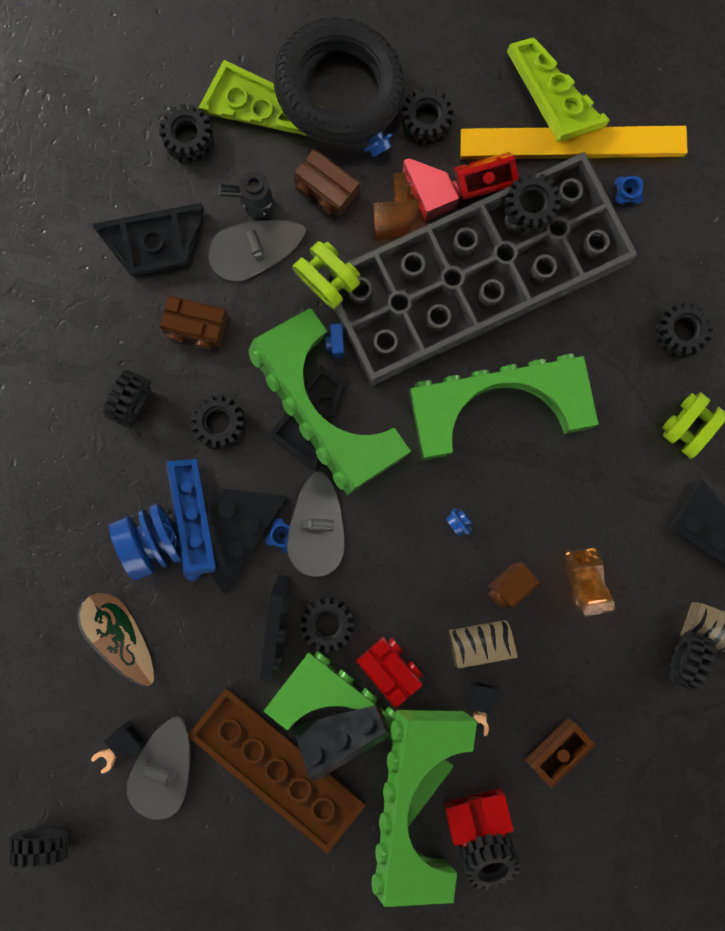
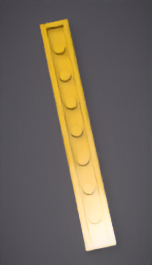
[460,126,688,160]

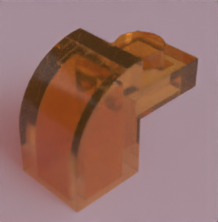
[373,172,419,240]
[566,548,615,616]

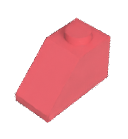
[403,158,461,222]

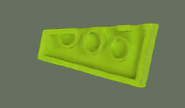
[507,37,610,142]
[198,60,324,136]

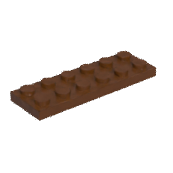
[189,687,366,854]

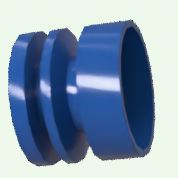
[109,503,181,581]

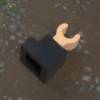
[466,681,502,736]
[91,720,147,773]

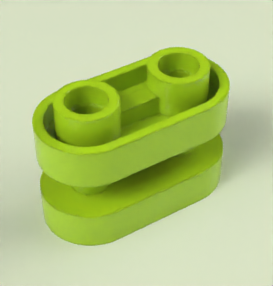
[292,241,360,309]
[662,392,725,459]

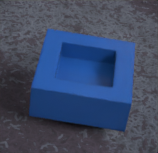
[325,324,344,359]

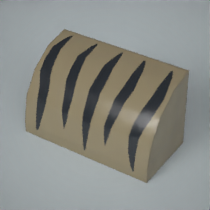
[680,602,725,652]
[449,620,518,668]

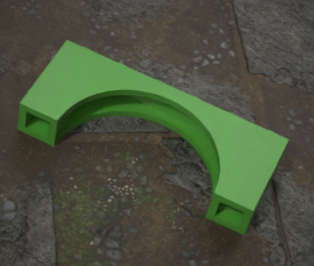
[248,308,411,495]
[409,354,599,461]
[263,650,454,826]
[372,710,477,907]

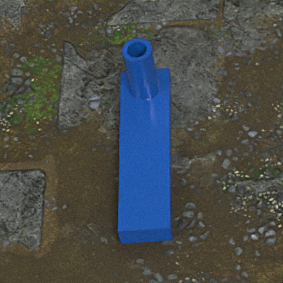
[166,459,216,581]

